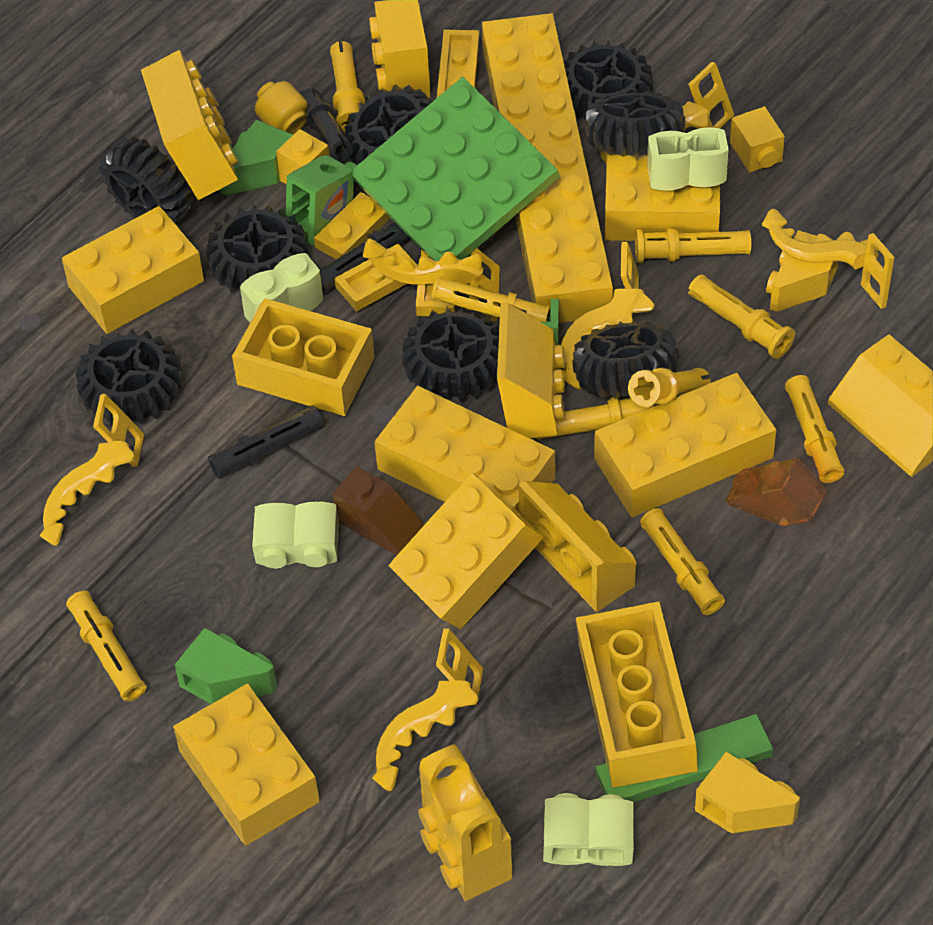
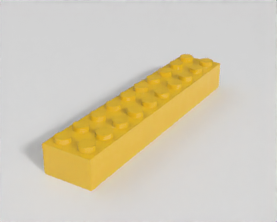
[482,13,613,323]

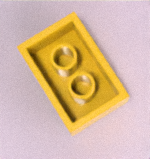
[605,154,720,241]
[62,206,204,334]
[232,298,375,416]
[388,473,544,629]
[173,683,320,846]

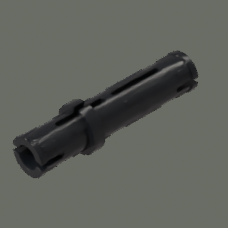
[301,88,353,161]
[320,222,410,295]
[208,405,324,479]

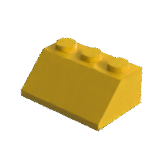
[497,303,565,438]
[828,334,933,477]
[518,481,637,612]

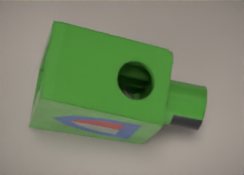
[286,155,357,246]

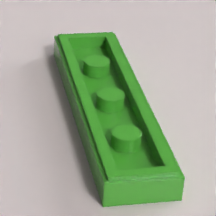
[595,714,773,803]

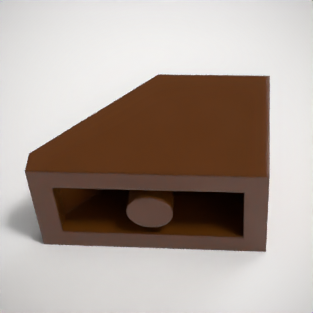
[332,466,424,555]

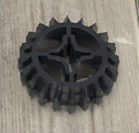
[563,40,654,120]
[344,84,433,164]
[584,91,685,157]
[99,136,193,225]
[206,204,309,293]
[402,306,499,403]
[572,320,679,399]
[76,328,182,425]

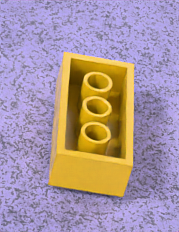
[141,50,239,200]
[594,373,776,518]
[374,386,555,512]
[576,602,698,788]

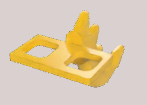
[600,62,735,163]
[762,209,895,309]
[363,239,500,322]
[561,242,655,390]
[40,394,144,546]
[372,628,484,791]

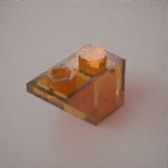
[725,458,827,526]

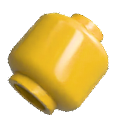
[254,81,308,134]

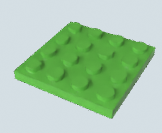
[352,77,560,261]

